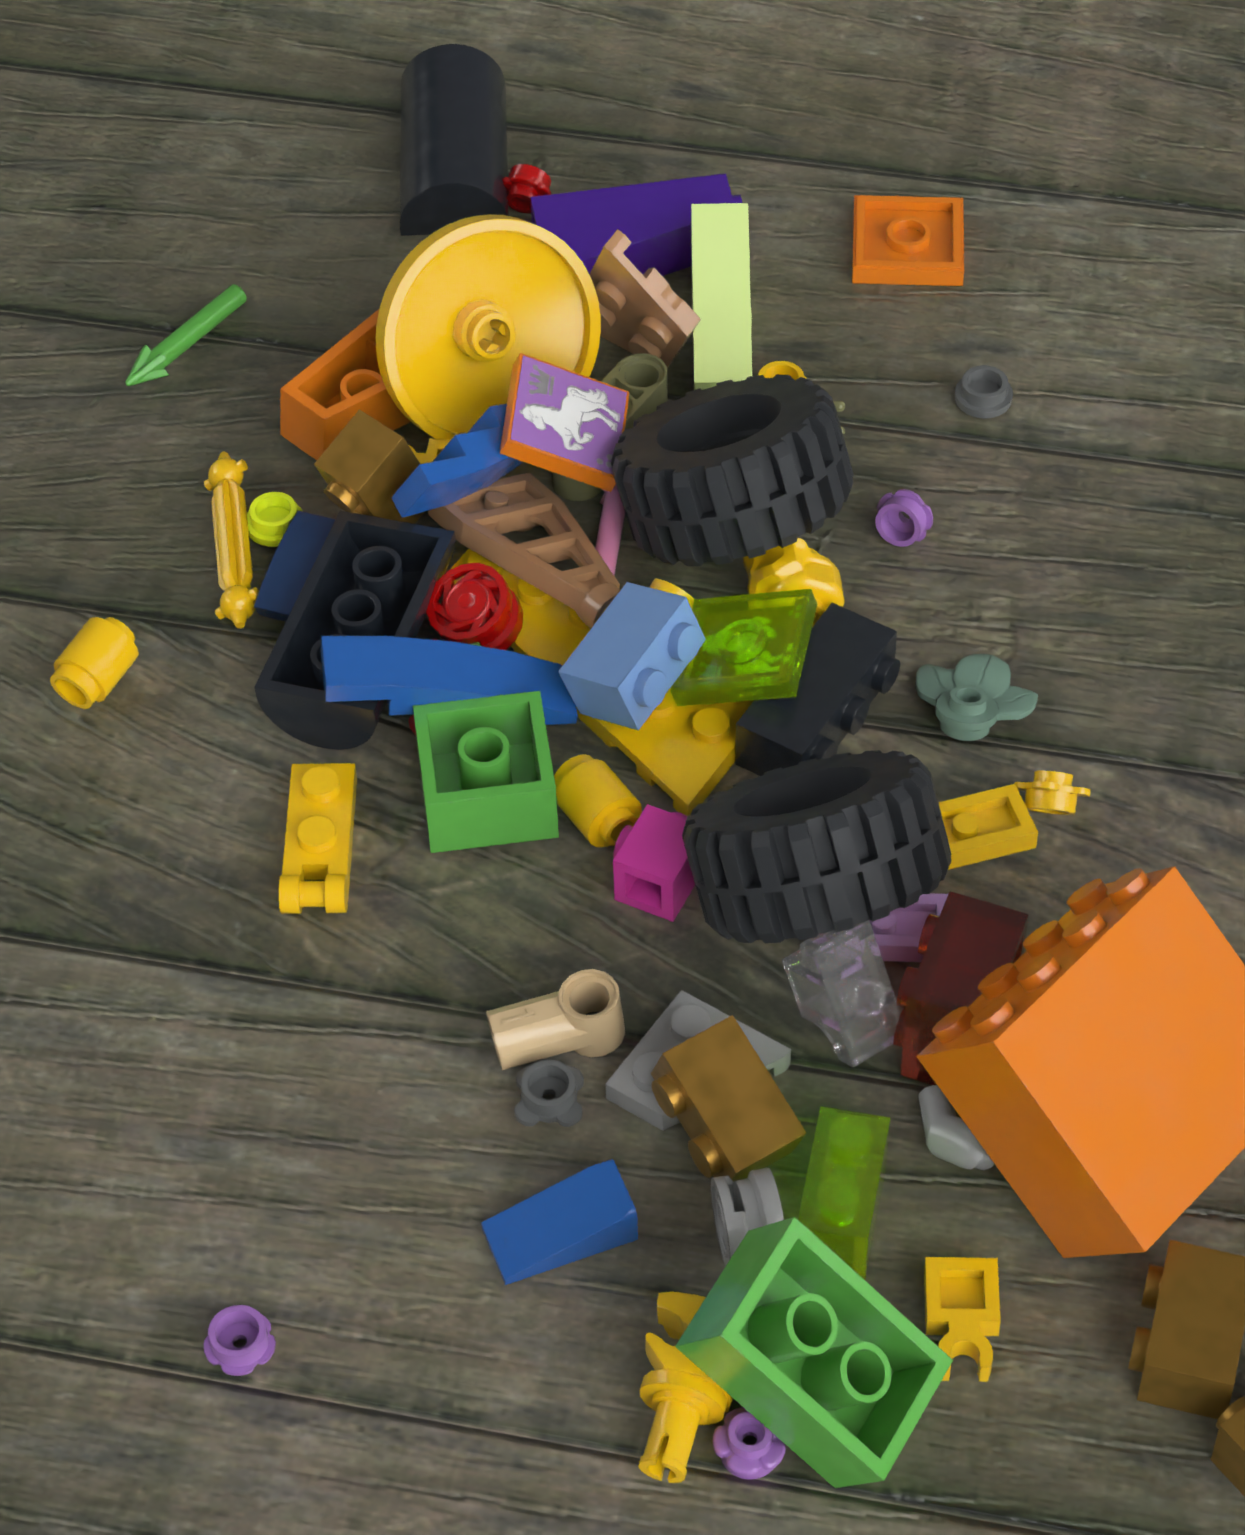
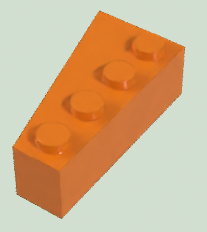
[280,309,411,460]

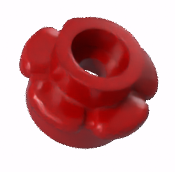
[502,164,551,214]

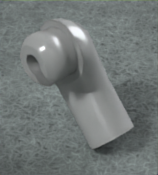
[918,1085,995,1170]

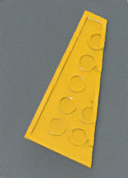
[450,549,756,816]

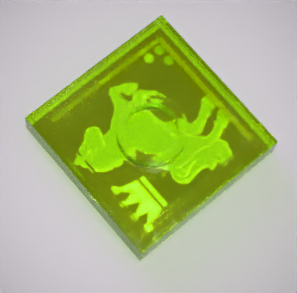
[670,589,818,706]

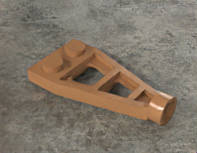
[428,473,621,629]

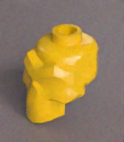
[743,537,845,631]

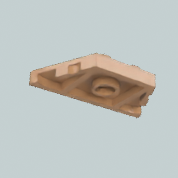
[590,229,701,368]

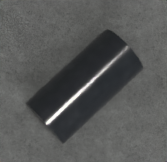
[400,44,509,236]
[254,510,456,750]

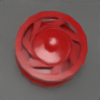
[426,563,524,650]

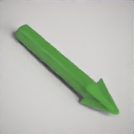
[125,284,247,386]

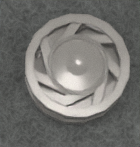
[711,1168,784,1267]

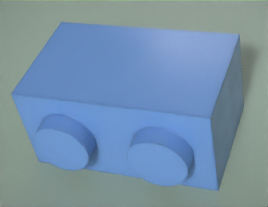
[558,582,706,731]

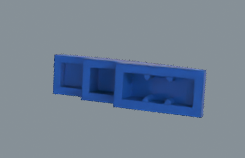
[391,403,524,518]
[321,636,578,725]

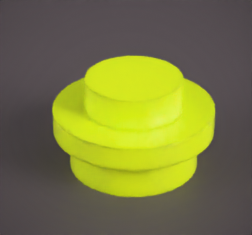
[247,492,303,547]

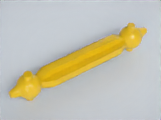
[204,451,259,629]

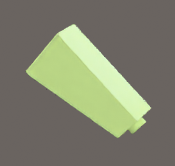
[691,203,752,390]

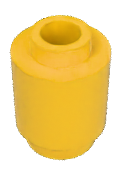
[50,617,139,709]
[554,754,642,848]

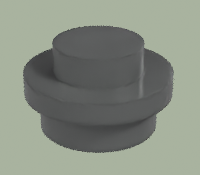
[955,365,1013,419]

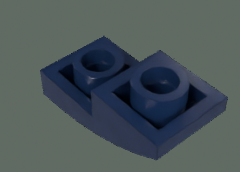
[254,511,335,622]

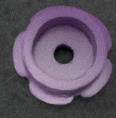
[875,489,933,547]
[204,1305,276,1376]
[712,1407,786,1480]

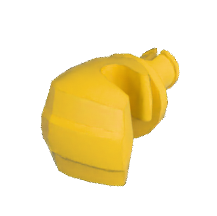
[638,1291,733,1483]

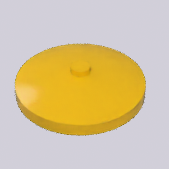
[376,214,601,440]

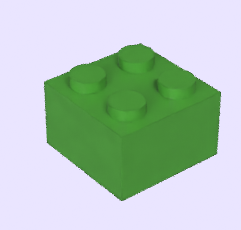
[413,691,559,853]

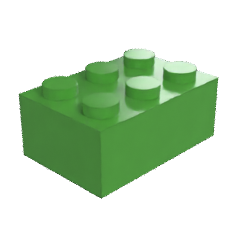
[675,1217,953,1488]

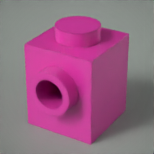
[613,804,695,922]

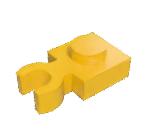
[924,1257,1001,1382]

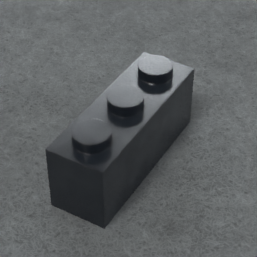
[735,602,900,776]

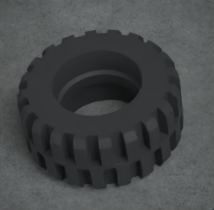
[611,375,854,566]
[682,750,951,944]

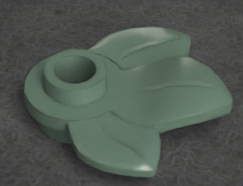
[915,654,1038,741]

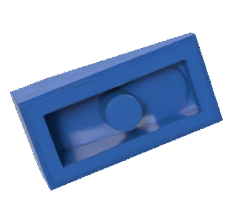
[481,1159,638,1285]

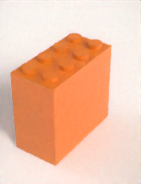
[916,866,1245,1258]

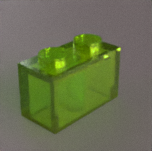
[798,1106,890,1281]

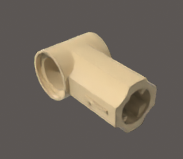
[486,969,625,1070]

